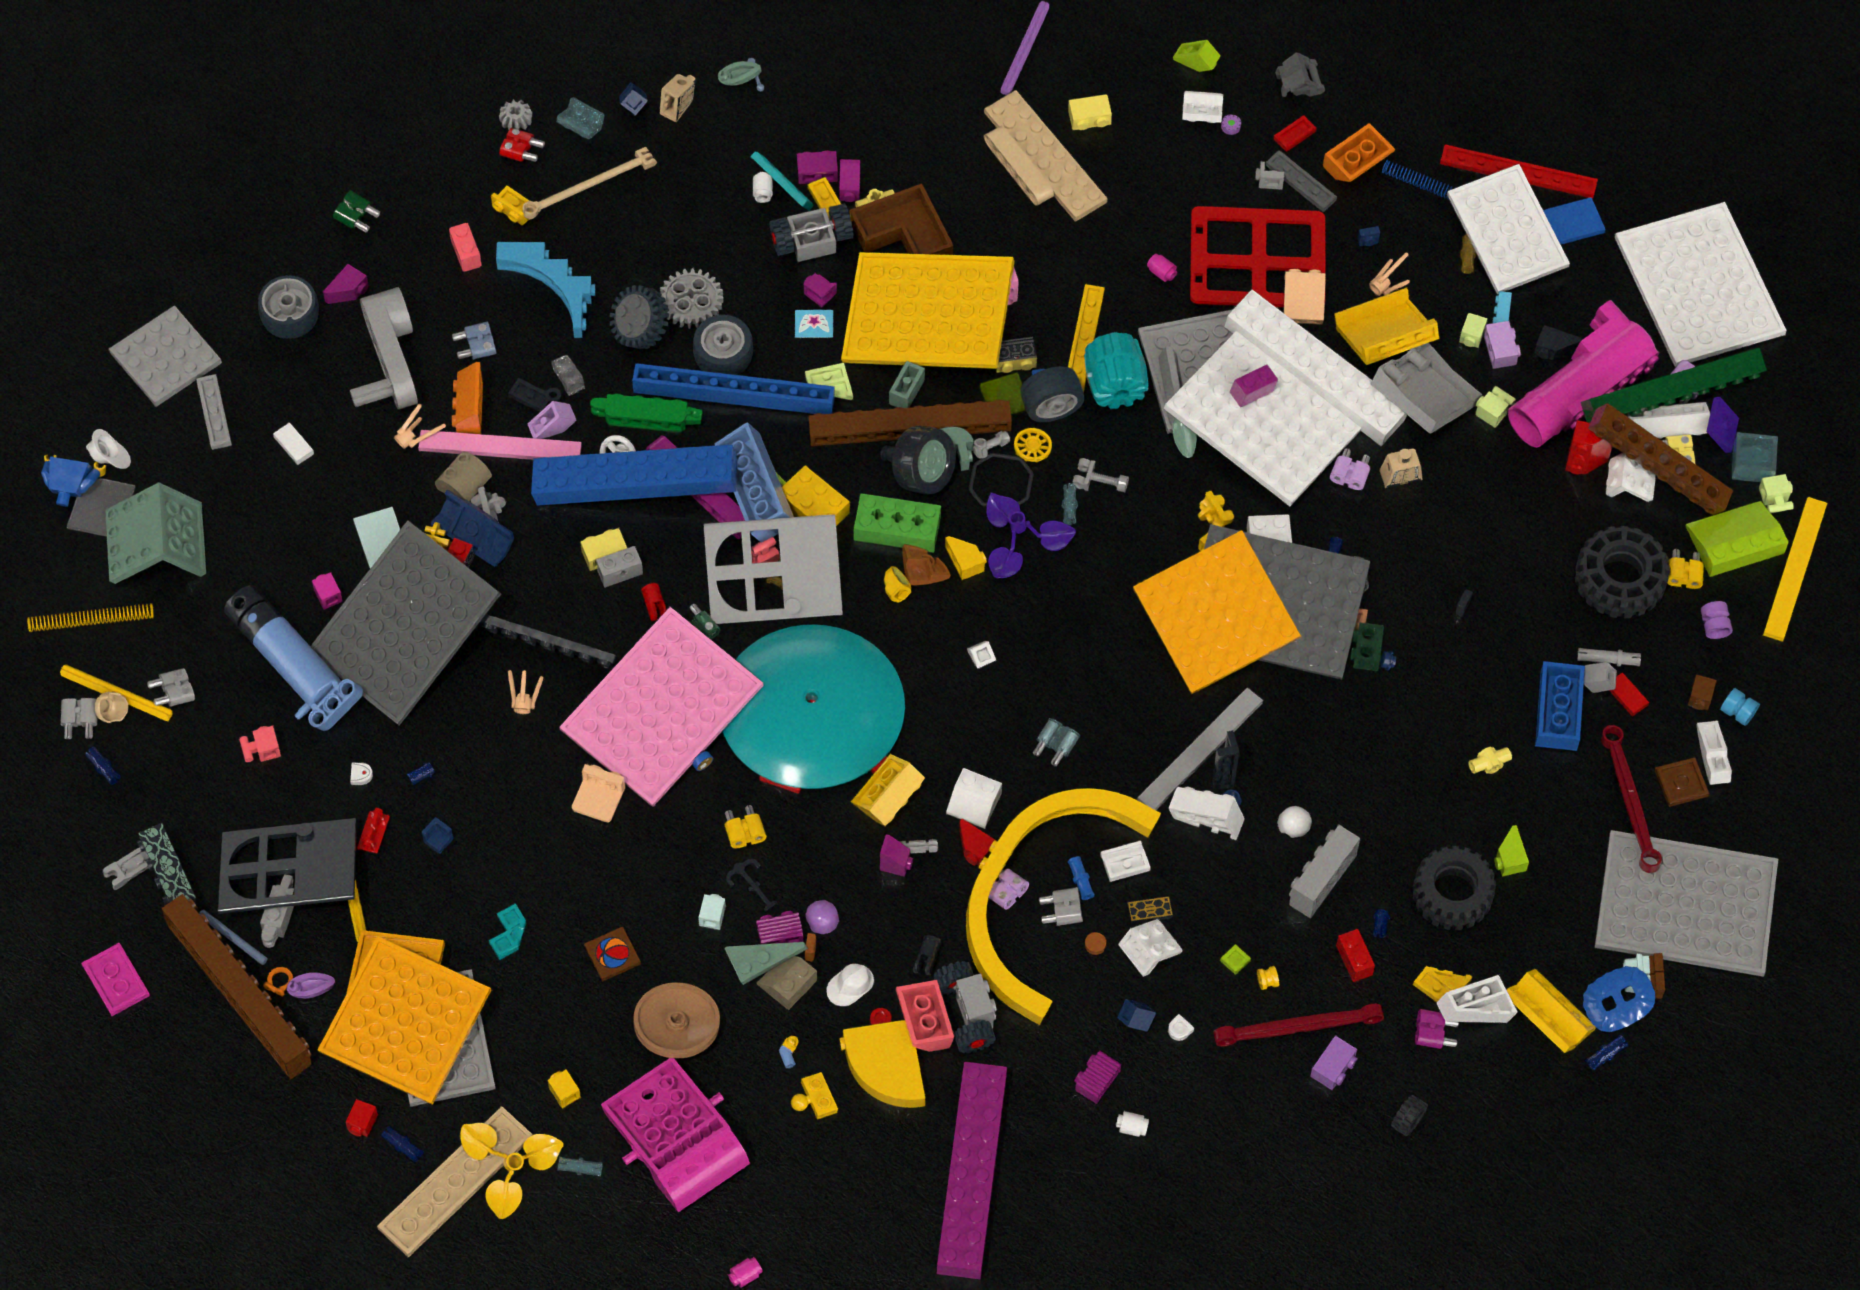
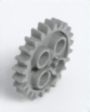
[660,268,723,329]

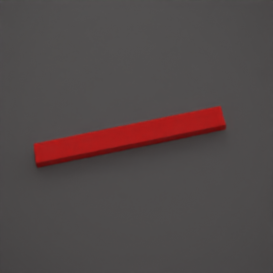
[1440,145,1598,199]

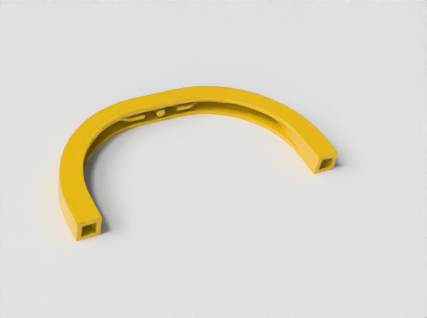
[966,789,1161,1025]

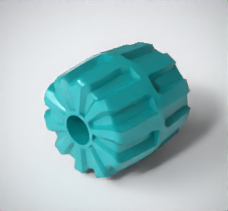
[1084,332,1148,409]

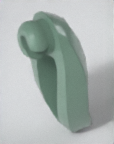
[718,61,762,85]
[1173,418,1197,458]

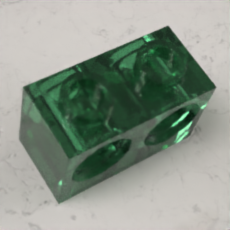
[1350,622,1384,671]

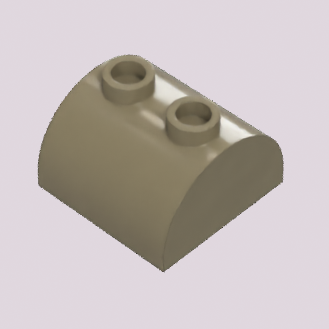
[435,451,492,501]

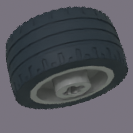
[693,315,753,375]
[1020,366,1084,422]

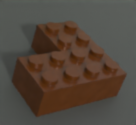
[849,184,953,255]

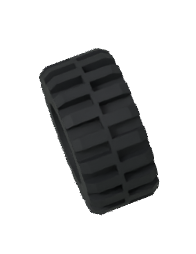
[1413,846,1496,930]

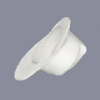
[86,429,131,469]
[827,964,874,1006]

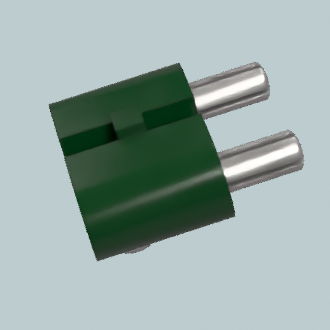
[333,190,380,232]

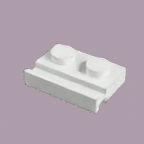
[1101,841,1150,882]

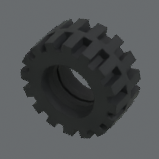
[1391,1095,1428,1136]

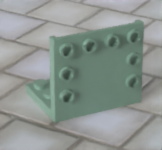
[105,483,206,584]

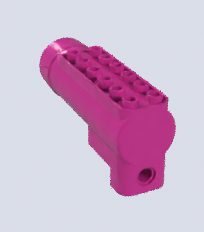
[1508,300,1659,448]

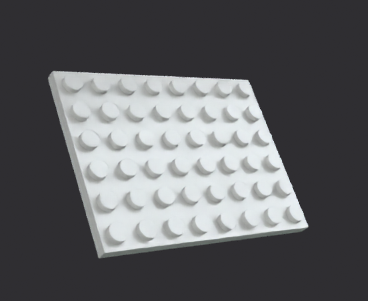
[1615,202,1787,367]
[1164,331,1361,506]

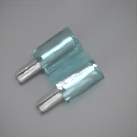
[1033,718,1080,766]

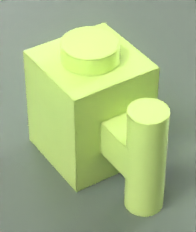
[1476,386,1516,428]
[1759,474,1793,513]

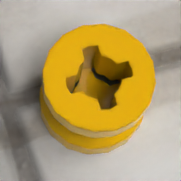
[1257,966,1279,990]

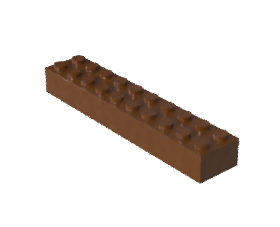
[162,894,312,1079]

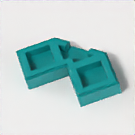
[489,904,526,960]

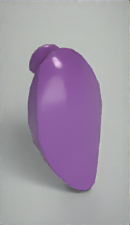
[287,973,336,998]

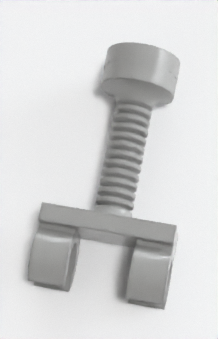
[1072,458,1129,492]

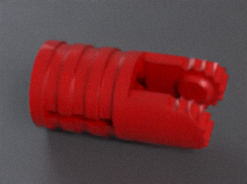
[641,583,667,621]

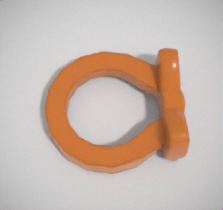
[264,967,293,997]

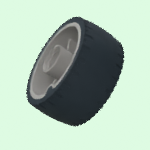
[258,275,319,339]

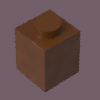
[1688,675,1716,710]

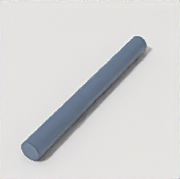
[199,910,268,965]

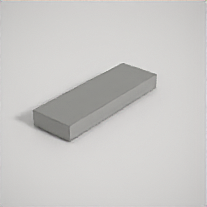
[1158,346,1180,402]

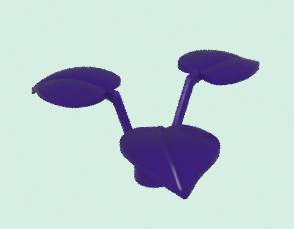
[987,493,1076,578]

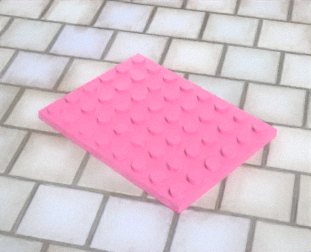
[559,607,764,807]

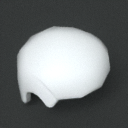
[1277,806,1312,838]

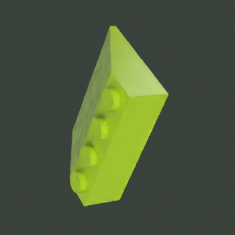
[1686,501,1788,577]

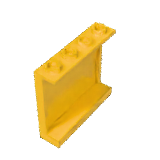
[1334,288,1439,365]

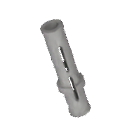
[1577,648,1641,666]

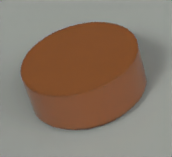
[1085,932,1106,955]

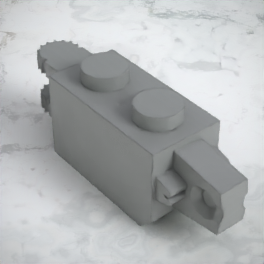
[260,874,295,948]

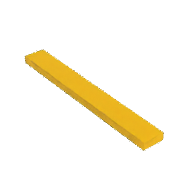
[1763,497,1827,642]

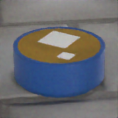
[692,751,713,771]

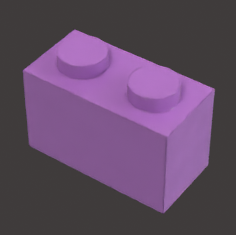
[1311,1036,1358,1090]

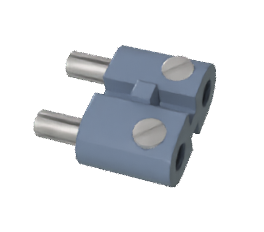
[452,321,496,360]

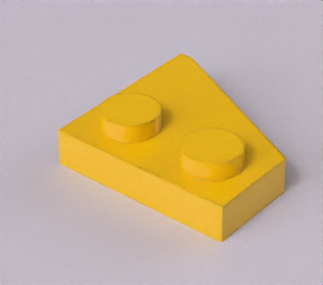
[1413,966,1472,1002]

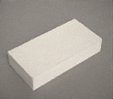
[273,423,314,465]

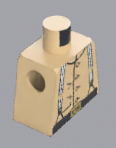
[660,74,697,122]
[1380,449,1422,488]

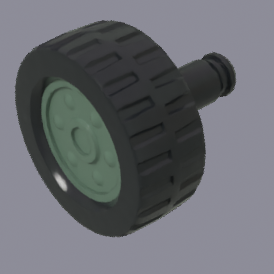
[880,425,956,494]

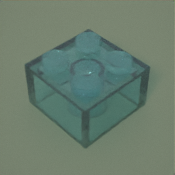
[1732,432,1778,482]

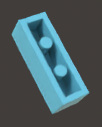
[1493,291,1512,323]

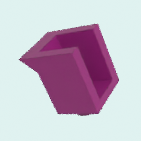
[804,273,837,307]

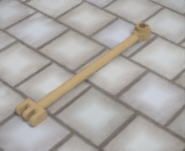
[522,147,657,219]

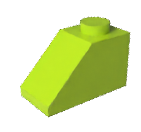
[1173,40,1220,72]
[1494,825,1529,877]

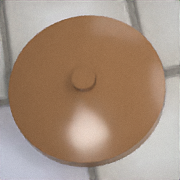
[634,983,720,1058]

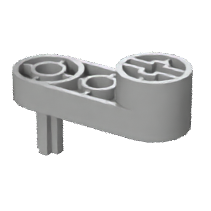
[350,287,418,409]

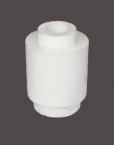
[753,172,773,203]
[1116,1111,1149,1137]

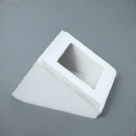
[967,641,996,668]

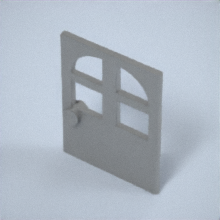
[704,514,842,624]

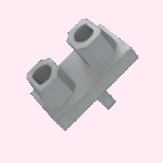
[471,487,506,523]

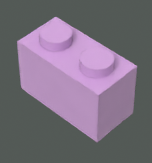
[1484,321,1521,369]

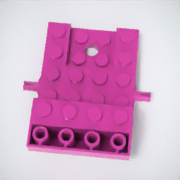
[601,1058,750,1212]

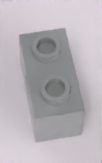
[596,546,643,588]

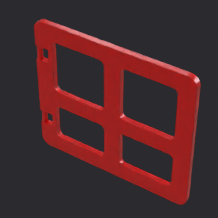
[1190,206,1326,307]

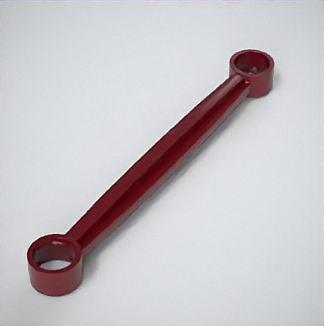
[1601,725,1662,873]
[1214,1004,1384,1047]

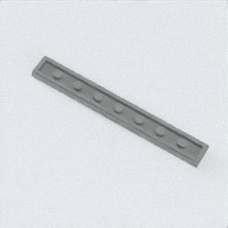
[1137,688,1263,810]

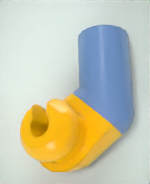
[779,1036,799,1068]

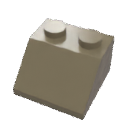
[757,956,817,1010]

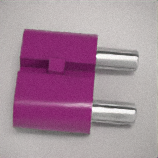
[1415,1009,1459,1049]

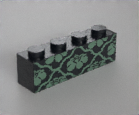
[137,823,197,905]

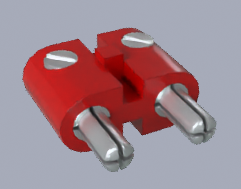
[500,128,545,162]

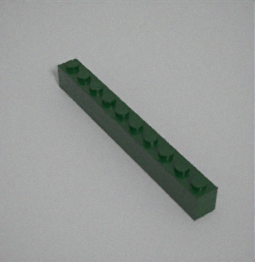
[1580,348,1766,423]

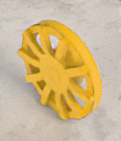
[1014,428,1052,463]

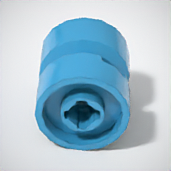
[1720,688,1760,726]

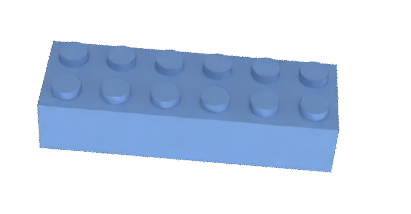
[715,422,794,542]

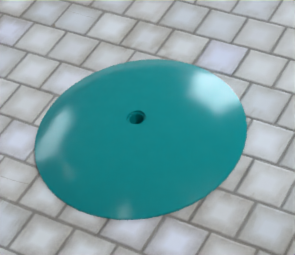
[723,625,905,789]

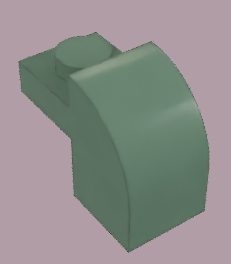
[941,427,974,471]

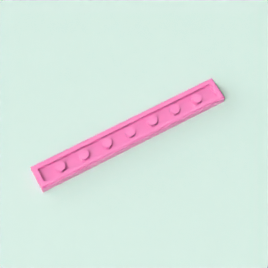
[418,430,582,460]

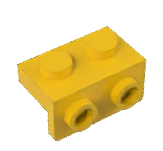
[491,186,531,226]

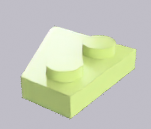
[805,363,853,400]

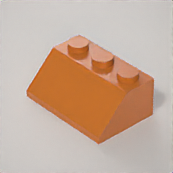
[1323,123,1395,182]
[452,362,483,434]

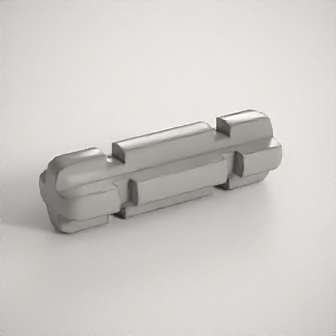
[899,840,938,853]

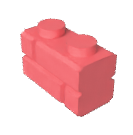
[449,223,482,271]

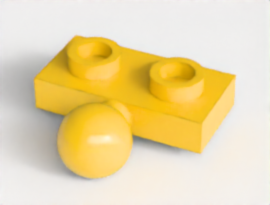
[791,1072,838,1119]

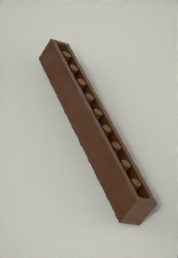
[809,399,1012,446]

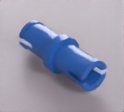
[1068,856,1095,900]

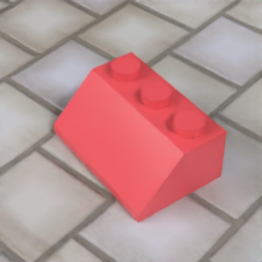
[896,980,954,1052]

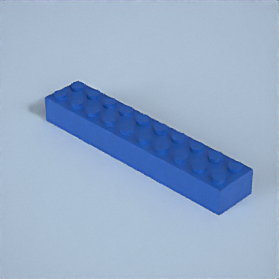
[531,444,737,505]

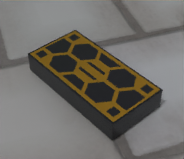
[1127,896,1173,924]

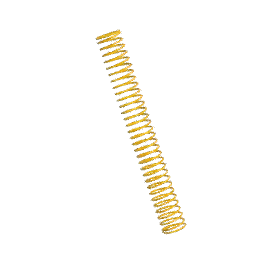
[28,604,154,632]

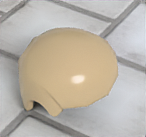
[94,692,128,723]

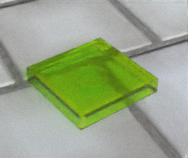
[980,372,1026,415]

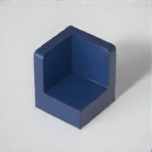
[619,82,648,115]
[422,817,453,854]
[1117,999,1156,1031]

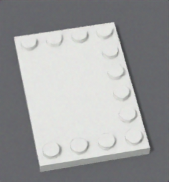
[1447,164,1570,294]

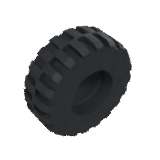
[1575,526,1670,618]

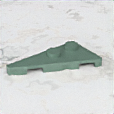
[725,942,808,985]

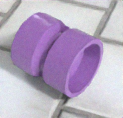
[1701,601,1733,639]

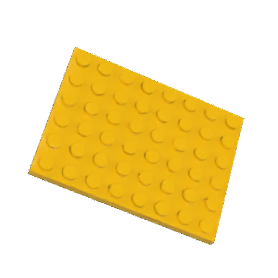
[841,252,1015,368]

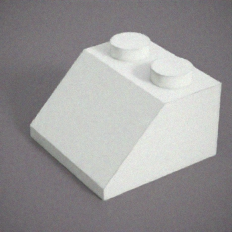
[946,768,1002,829]

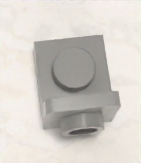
[1256,162,1284,189]

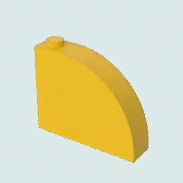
[839,1020,925,1108]

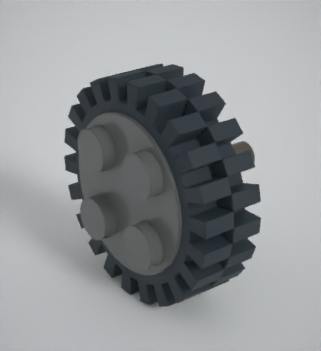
[610,285,669,349]

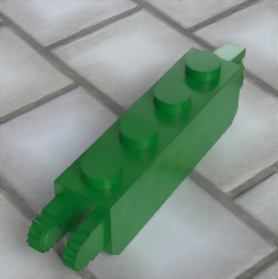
[590,394,702,432]

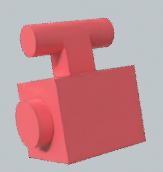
[751,537,780,563]
[239,726,281,762]

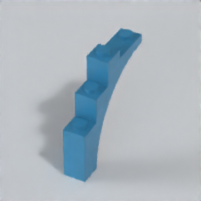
[496,242,595,338]

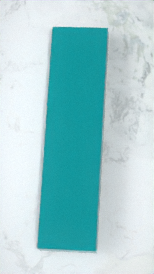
[751,152,814,210]

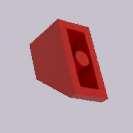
[960,818,995,866]

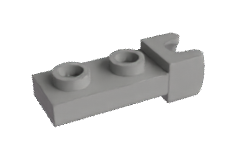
[103,848,148,890]

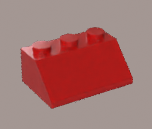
[1565,420,1612,474]

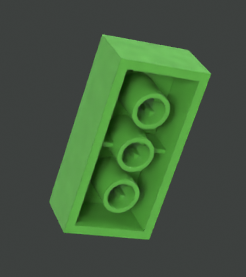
[854,494,941,553]

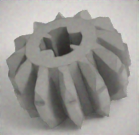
[499,99,532,130]

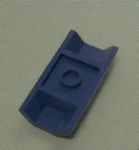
[430,490,514,567]

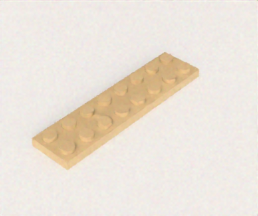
[984,90,1107,222]
[377,1107,532,1257]

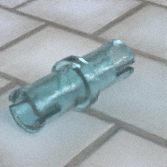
[1062,483,1078,525]
[558,1156,603,1176]

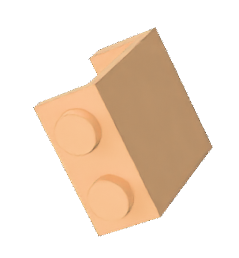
[1284,269,1325,324]

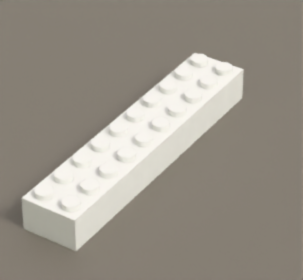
[1224,290,1407,446]

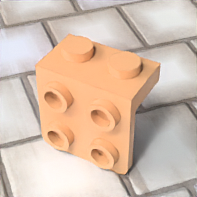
[572,764,625,822]

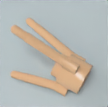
[1369,253,1410,296]
[394,404,446,449]
[508,670,544,714]

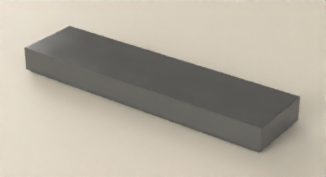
[1266,150,1337,212]

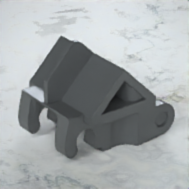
[1275,53,1325,97]

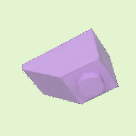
[528,401,576,439]

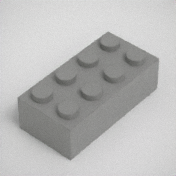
[1289,825,1360,918]

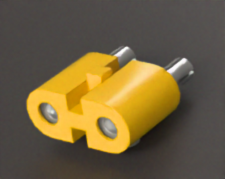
[1667,549,1704,589]
[725,805,767,848]

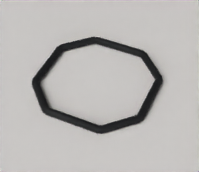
[969,453,1034,507]

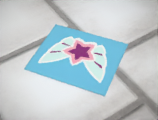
[795,310,833,338]

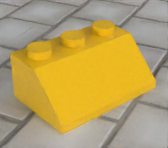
[851,754,925,826]

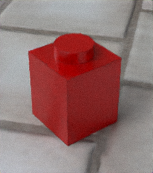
[346,1099,378,1137]

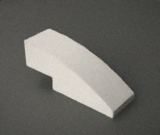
[1697,721,1732,785]

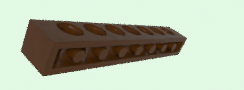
[1588,403,1733,515]

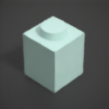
[699,894,726,930]

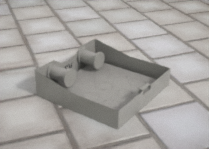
[1371,343,1482,434]

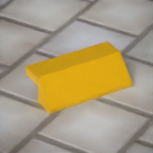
[1507,969,1596,1053]

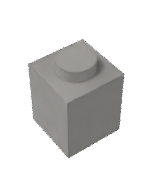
[1584,662,1617,693]

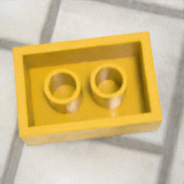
[782,466,850,526]

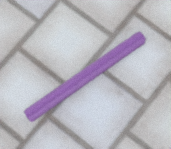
[1001,1,1049,95]

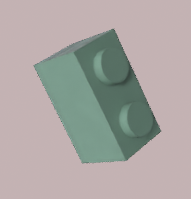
[889,361,925,408]

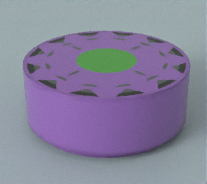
[1221,115,1241,135]

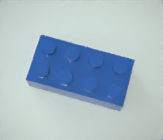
[1535,661,1585,751]

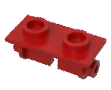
[357,808,390,853]

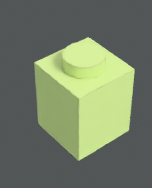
[1459,313,1487,348]

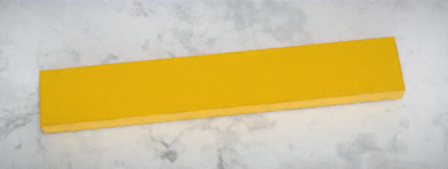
[1068,284,1105,392]

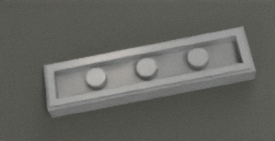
[196,374,232,450]

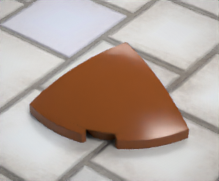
[902,544,951,585]

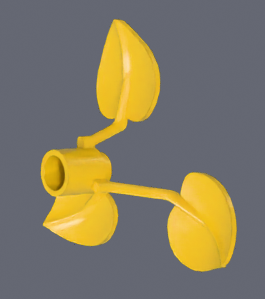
[460,1123,563,1219]

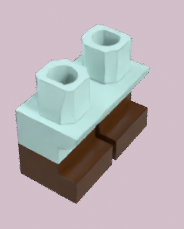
[1623,953,1665,998]

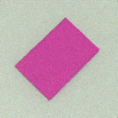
[82,943,150,1016]

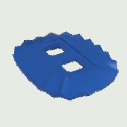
[1583,966,1655,1032]

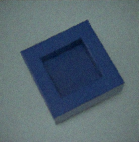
[1358,226,1380,247]

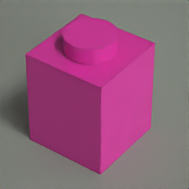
[312,573,343,609]

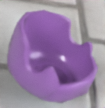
[806,900,839,934]

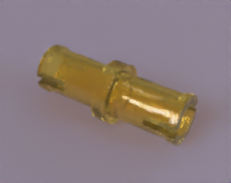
[1460,235,1476,274]

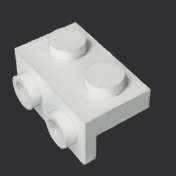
[1182,91,1223,123]

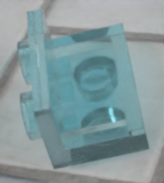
[556,97,605,139]

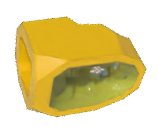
[884,566,911,603]

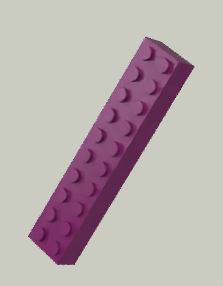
[937,1062,1007,1279]

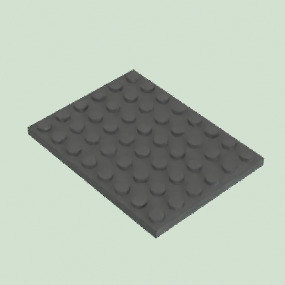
[310,521,501,725]
[1204,524,1370,680]

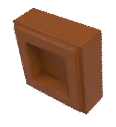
[805,933,816,962]

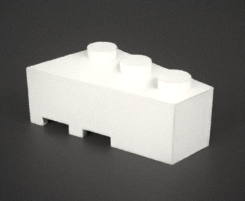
[1169,787,1244,840]
[1437,975,1518,1023]

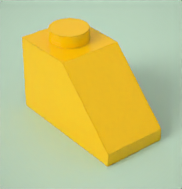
[945,536,987,580]

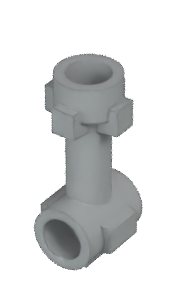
[973,431,1010,458]

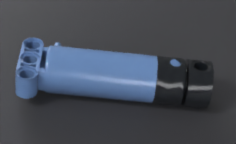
[224,585,363,731]

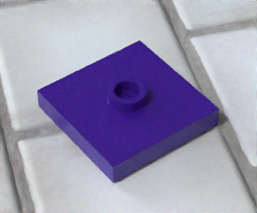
[1706,397,1739,453]

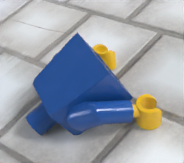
[41,455,106,507]

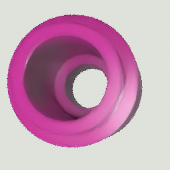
[1147,254,1177,282]
[728,1257,763,1288]

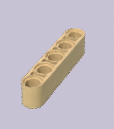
[984,126,1054,206]

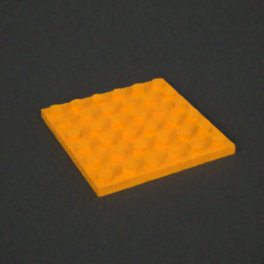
[1133,530,1301,694]
[318,936,491,1105]

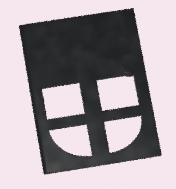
[218,818,357,914]

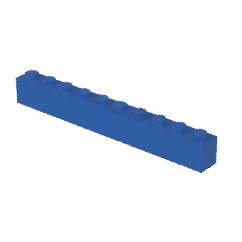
[632,364,835,414]

